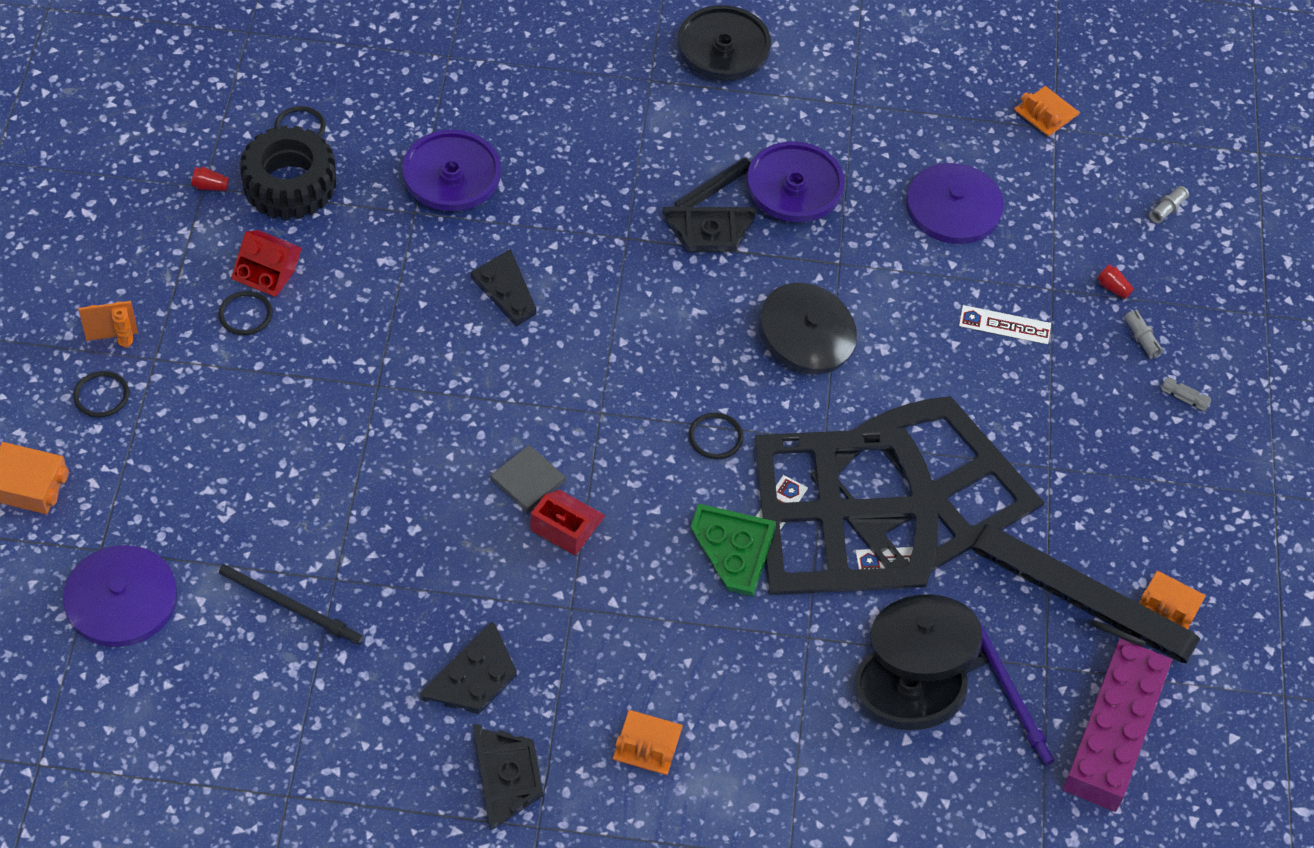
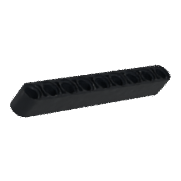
[971,524,1200,664]

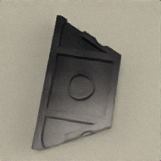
[662,207,757,252]
[420,622,517,714]
[473,724,543,830]

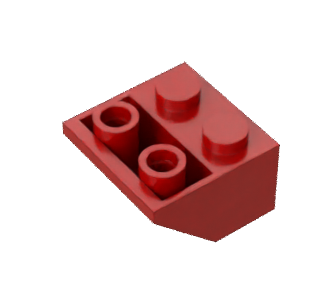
[231,230,302,297]
[530,490,605,556]

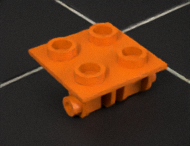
[1014,86,1080,137]
[78,301,138,348]
[1139,570,1206,629]
[613,710,683,775]

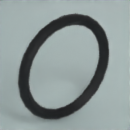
[274,106,326,136]
[218,291,273,335]
[73,371,129,418]
[689,412,744,459]
[1090,619,1145,647]

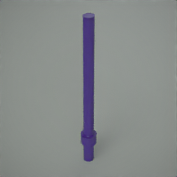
[979,621,1055,766]

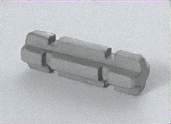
[1162,377,1211,411]

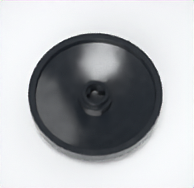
[678,5,771,80]
[758,283,857,374]
[871,594,982,681]
[855,652,968,730]

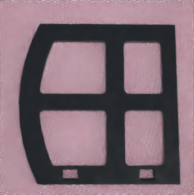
[810,396,1045,572]
[755,428,939,595]

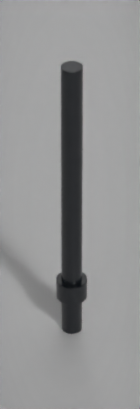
[219,564,364,646]

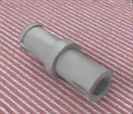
[1149,186,1189,224]
[1124,310,1164,359]

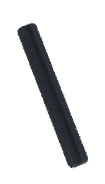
[674,158,751,207]

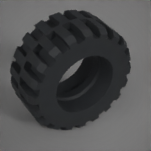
[240,126,337,220]

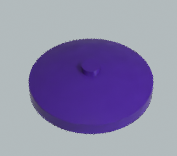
[403,130,501,211]
[747,141,845,222]
[906,163,1004,244]
[63,545,177,647]

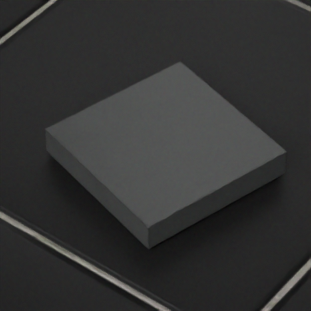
[491,445,566,513]

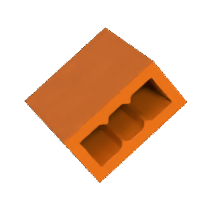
[0,442,69,514]

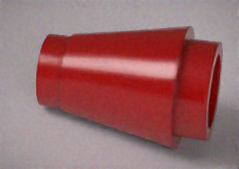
[191,166,229,192]
[1097,264,1134,300]

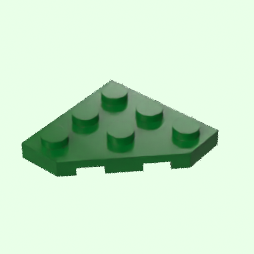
[691,503,776,597]

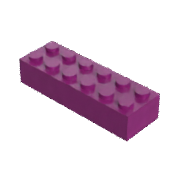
[1062,638,1172,812]

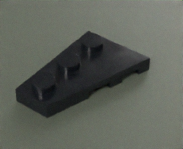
[471,249,536,327]

